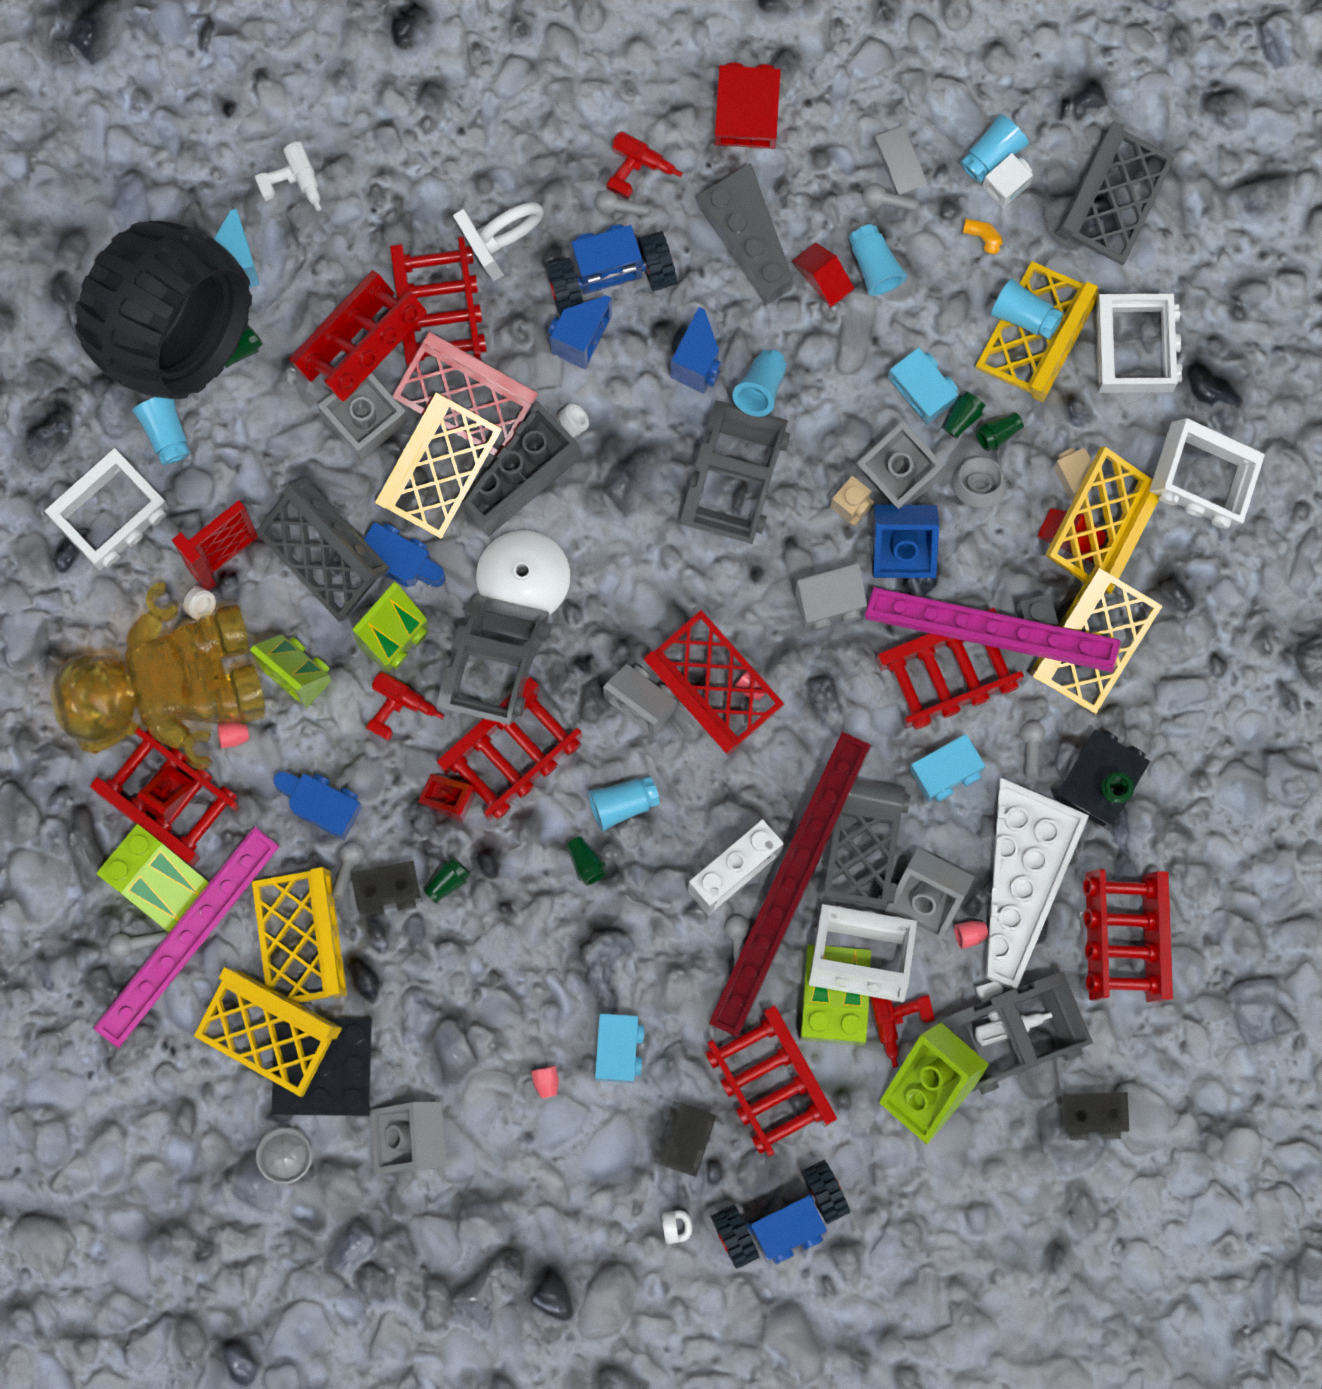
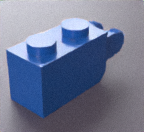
[364,522,446,588]
[273,771,362,840]

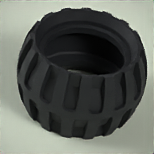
[75,221,252,399]

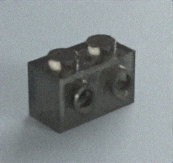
[350,860,422,918]
[1059,1092,1130,1141]
[652,1101,717,1177]

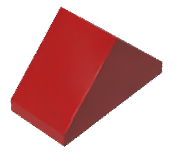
[791,242,855,309]
[1037,508,1107,563]
[137,766,196,824]
[418,774,476,823]

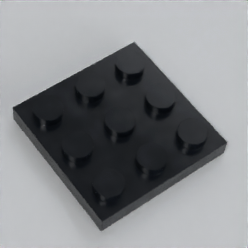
[272,1017,372,1117]

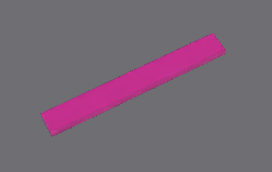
[865,587,1121,673]
[92,826,280,1049]

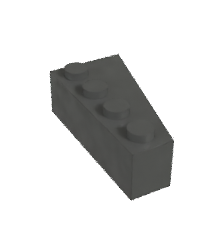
[698,163,793,305]
[464,401,582,537]

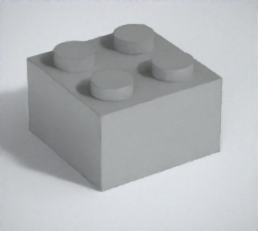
[318,373,408,461]

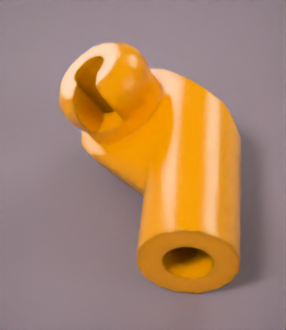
[963,218,1003,254]

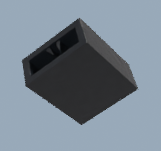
[1054,729,1150,831]

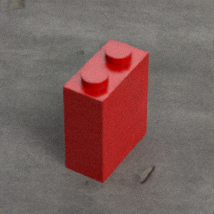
[714,62,781,149]

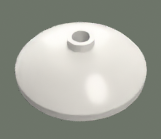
[476,530,570,616]

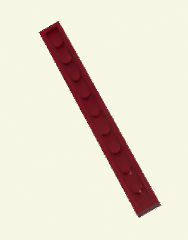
[708,732,872,1037]

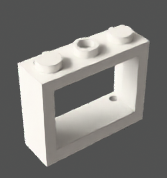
[1096,294,1182,393]
[1149,418,1265,529]
[45,448,169,571]
[688,819,784,916]
[809,904,917,1002]

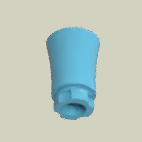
[960,114,1029,183]
[849,224,908,296]
[991,278,1064,340]
[732,349,787,417]
[132,397,191,466]
[587,776,660,832]

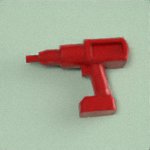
[606,131,683,200]
[365,672,445,742]
[869,995,935,1068]

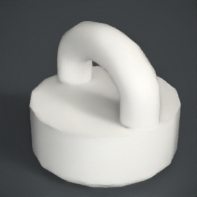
[556,403,589,438]
[183,585,216,620]
[661,1210,693,1245]

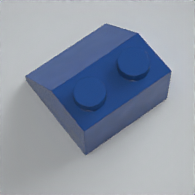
[548,295,612,369]
[671,307,721,394]
[873,505,939,578]

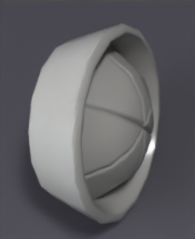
[952,457,1007,508]
[256,1127,312,1184]

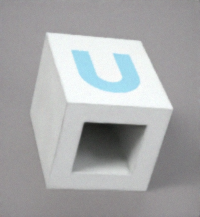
[982,153,1033,208]

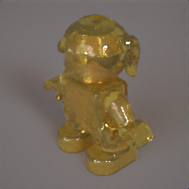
[50,583,265,770]

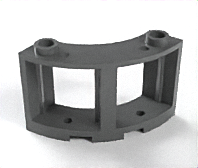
[680,400,791,544]
[437,595,552,725]
[937,972,1093,1095]

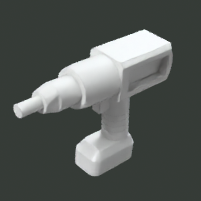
[255,142,321,211]
[974,982,1052,1049]

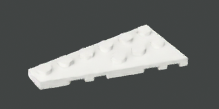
[986,778,1089,990]

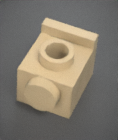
[830,476,875,527]

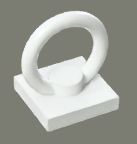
[453,202,544,281]

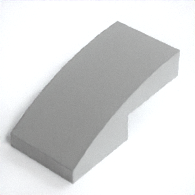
[874,125,927,195]

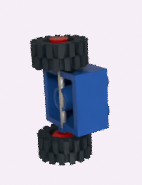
[545,224,677,316]
[711,1160,851,1269]

